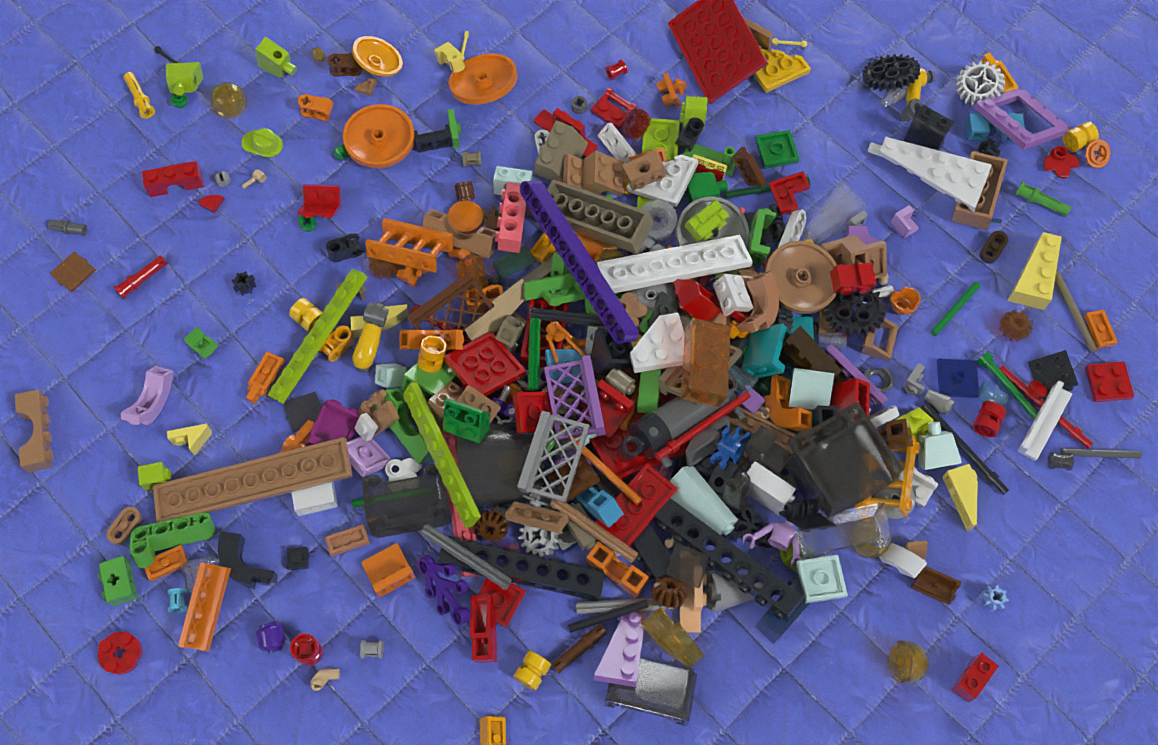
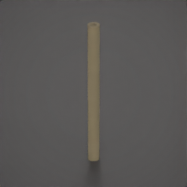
[1055,269,1098,353]

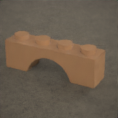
[422,209,497,258]
[15,389,54,473]

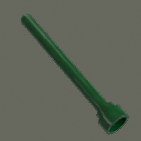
[724,174,810,199]

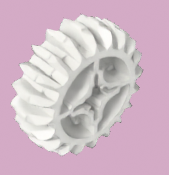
[956,60,1005,107]

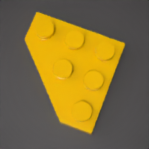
[753,46,811,93]

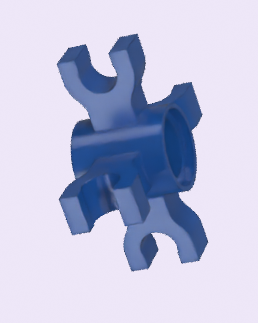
[710,426,751,470]

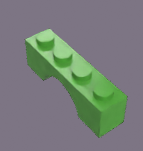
[374,388,433,464]

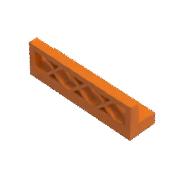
[178,562,231,651]

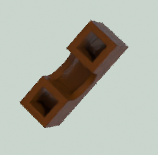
[846,418,913,456]

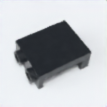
[904,105,954,151]

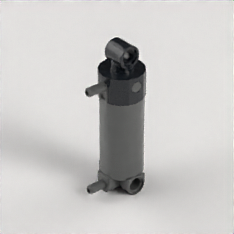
[618,375,745,468]

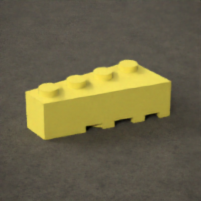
[1007,232,1062,310]

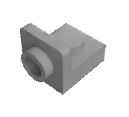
[902,363,925,397]

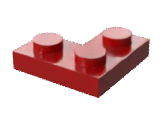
[769,171,810,215]

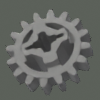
[519,525,562,557]

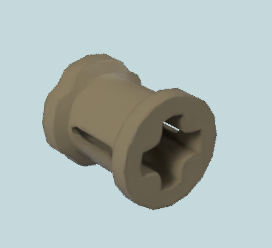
[463,151,482,167]

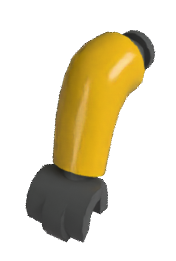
[901,68,935,122]
[352,302,389,373]

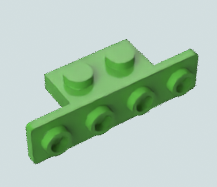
[524,273,585,306]

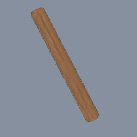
[550,499,638,563]

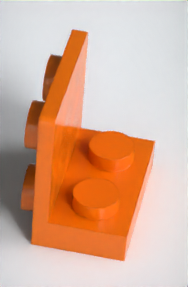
[361,543,416,598]

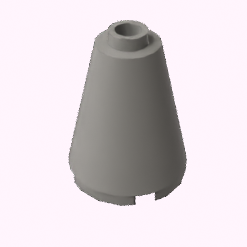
[704,570,763,612]

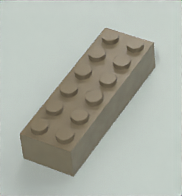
[547,179,654,254]

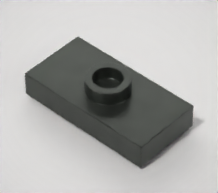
[647,291,678,327]

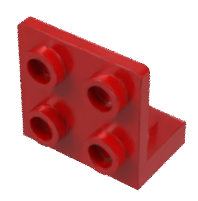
[298,184,341,218]
[579,379,634,439]

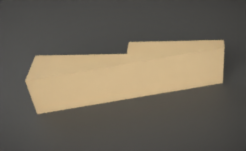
[465,279,525,341]

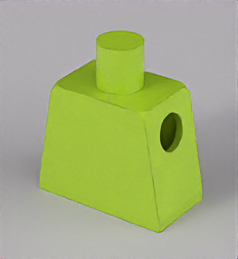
[255,37,297,78]
[166,62,203,95]

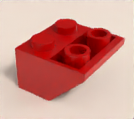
[674,279,722,324]

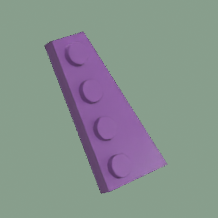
[825,344,888,405]

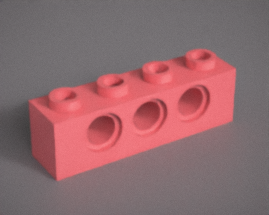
[495,182,526,253]

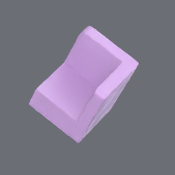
[891,205,919,238]

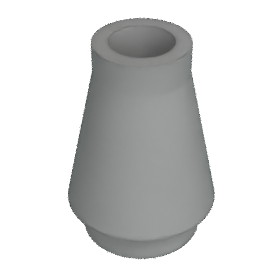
[924,389,955,415]

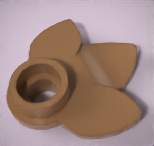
[619,292,648,327]

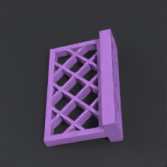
[544,355,606,441]

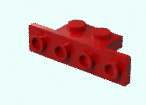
[534,108,598,158]

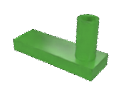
[683,144,736,176]

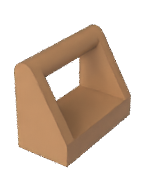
[861,318,898,361]

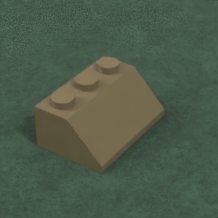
[535,121,588,182]

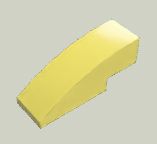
[350,304,409,338]

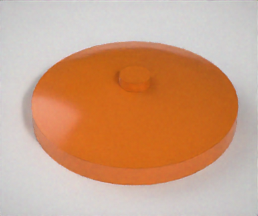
[449,54,518,105]
[343,104,415,168]

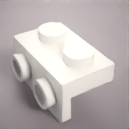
[713,274,753,316]

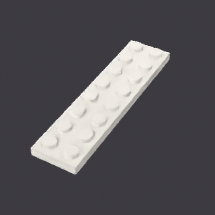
[597,235,752,293]

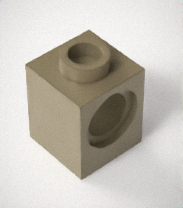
[495,315,526,347]

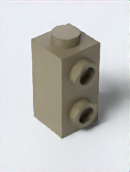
[566,503,600,552]

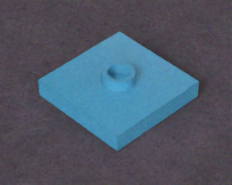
[545,349,584,386]

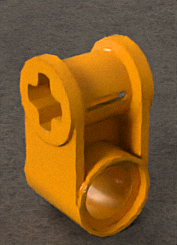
[319,326,355,362]

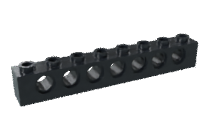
[655,498,803,622]
[438,536,605,601]

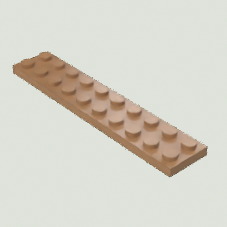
[153,437,353,523]

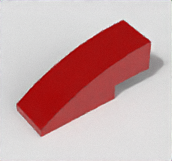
[470,595,497,663]

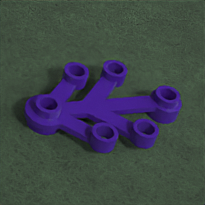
[417,554,470,626]

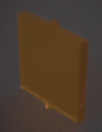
[50,252,96,292]

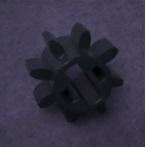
[977,139,1001,157]
[232,271,257,296]

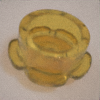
[311,46,327,62]

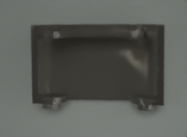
[362,464,451,538]
[604,658,698,726]

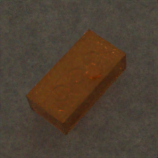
[681,318,731,407]

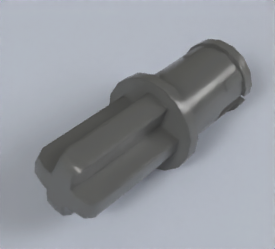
[48,219,87,236]

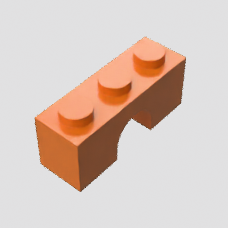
[586,541,649,598]

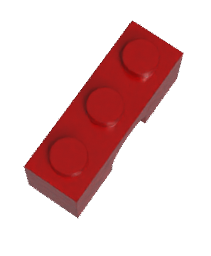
[142,161,204,198]

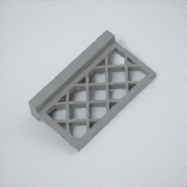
[517,411,590,503]

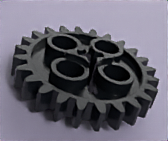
[862,54,920,92]
[823,287,886,338]

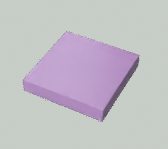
[347,437,392,478]

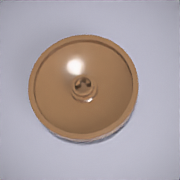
[764,241,837,314]

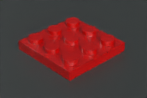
[444,331,526,396]

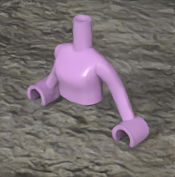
[742,520,803,567]

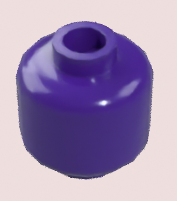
[255,621,286,654]

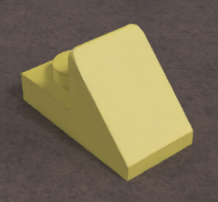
[167,423,212,455]

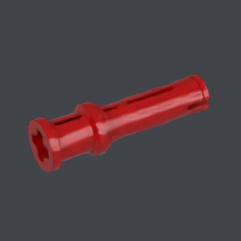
[113,255,168,300]

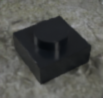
[287,547,309,570]

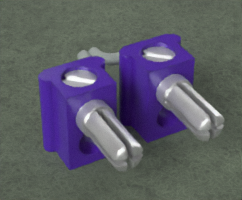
[492,386,516,425]

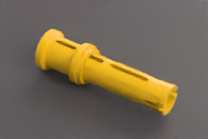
[123,72,155,119]

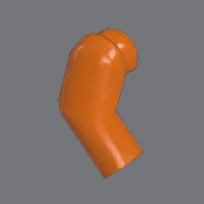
[449,249,476,265]

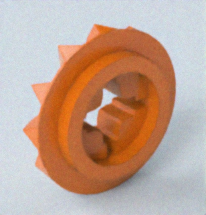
[1084,139,1111,168]

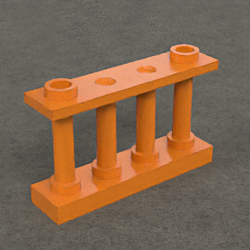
[366,218,453,273]

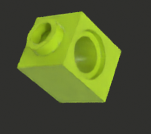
[138,462,171,491]

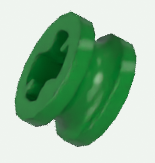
[298,215,316,232]

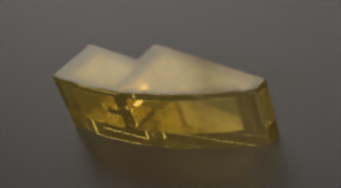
[641,607,705,668]

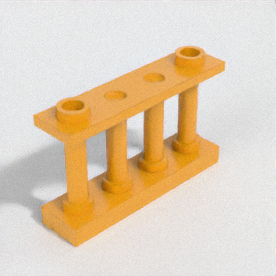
[855,435,919,517]

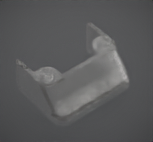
[796,503,891,560]

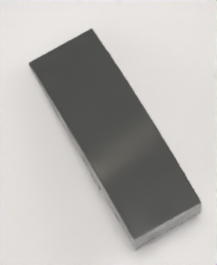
[686,416,731,467]

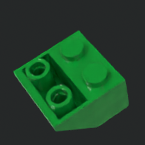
[443,398,491,443]

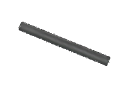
[1060,448,1142,459]

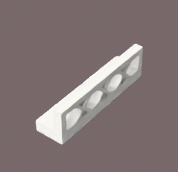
[1017,381,1072,461]

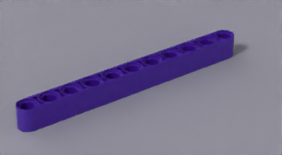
[520,181,639,344]

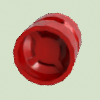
[972,401,1007,438]
[290,633,323,666]

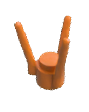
[545,321,587,363]

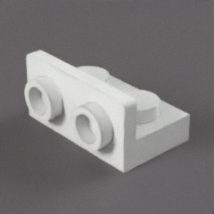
[893,467,938,509]

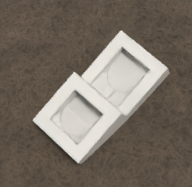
[879,543,927,578]

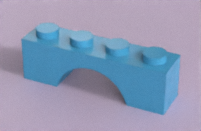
[572,487,624,528]

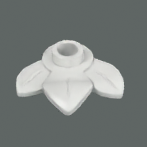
[385,458,423,493]

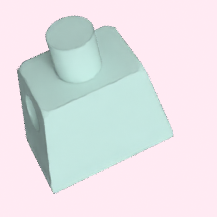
[918,422,962,470]

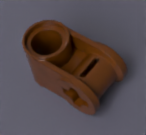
[328,53,362,77]
[454,181,475,202]

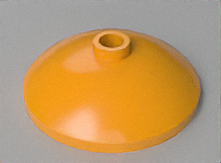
[352,36,403,77]

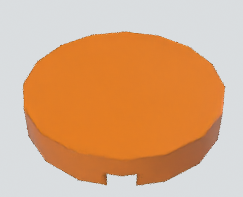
[448,200,483,234]

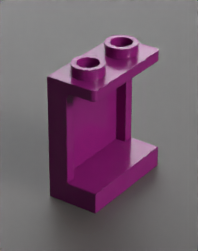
[305,399,360,446]

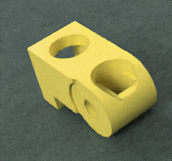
[434,42,465,73]

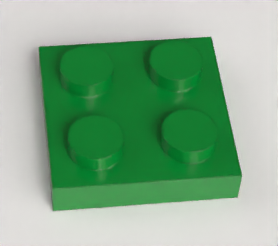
[755,130,799,169]

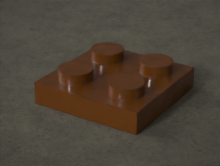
[548,454,600,503]

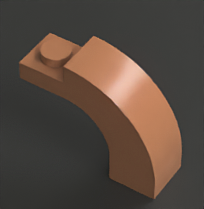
[738,271,779,333]

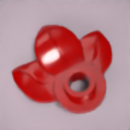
[1044,146,1080,179]

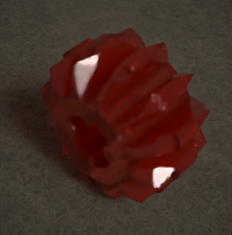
[622,108,651,139]

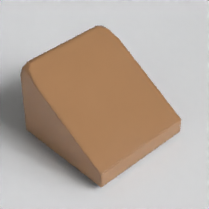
[903,540,928,560]

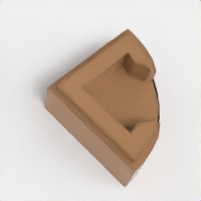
[354,78,377,96]

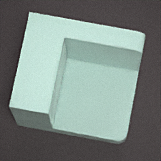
[375,363,406,388]

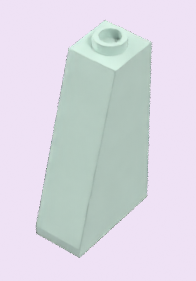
[670,466,738,535]

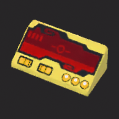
[692,154,727,182]

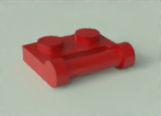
[591,88,638,130]

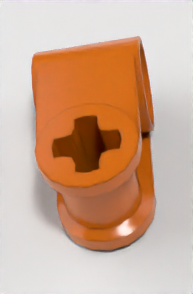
[298,94,334,121]

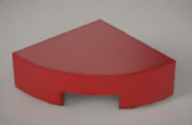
[198,195,225,213]

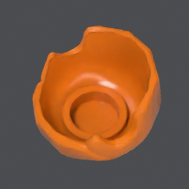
[889,287,921,315]

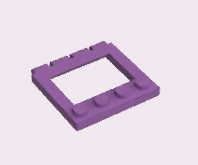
[974,88,1070,150]

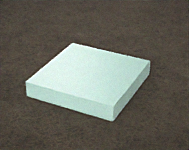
[789,368,834,410]
[796,555,848,604]

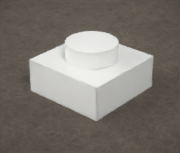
[354,413,378,442]

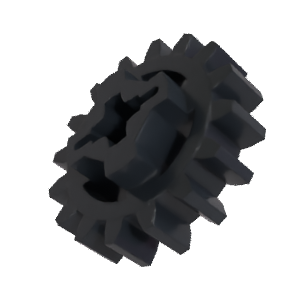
[721,498,760,542]

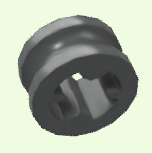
[571,96,587,114]

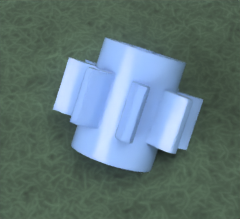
[981,585,1009,612]

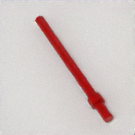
[999,365,1094,449]
[655,391,751,461]

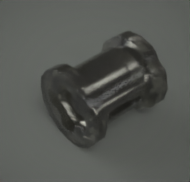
[1048,452,1074,471]

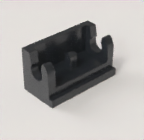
[414,124,453,153]

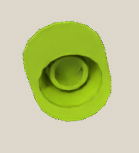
[241,128,283,157]

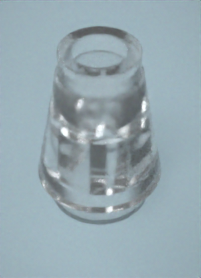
[880,87,907,108]
[819,333,848,351]

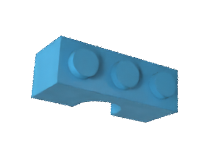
[965,113,1025,142]

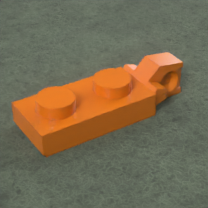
[246,352,285,404]

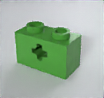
[98,556,138,607]

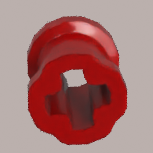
[605,59,628,81]

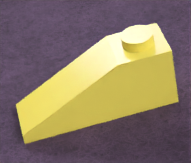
[942,464,978,531]

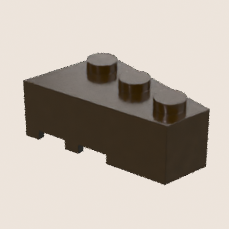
[779,325,842,382]

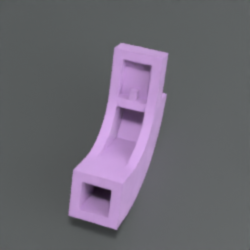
[121,366,174,425]

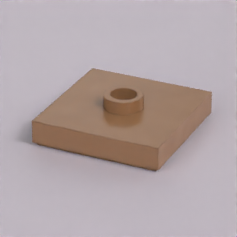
[744,17,772,51]

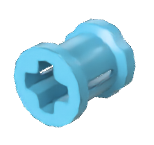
[167,588,187,613]

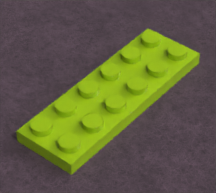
[637,118,680,216]

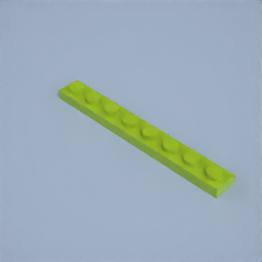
[268,269,368,404]
[403,382,481,528]

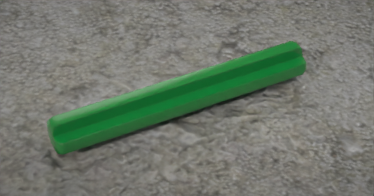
[528,318,541,391]

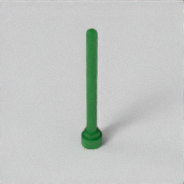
[976,352,1038,420]

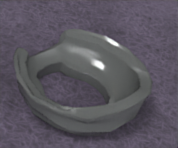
[863,367,894,393]

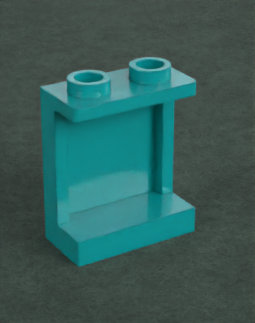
[741,323,792,379]

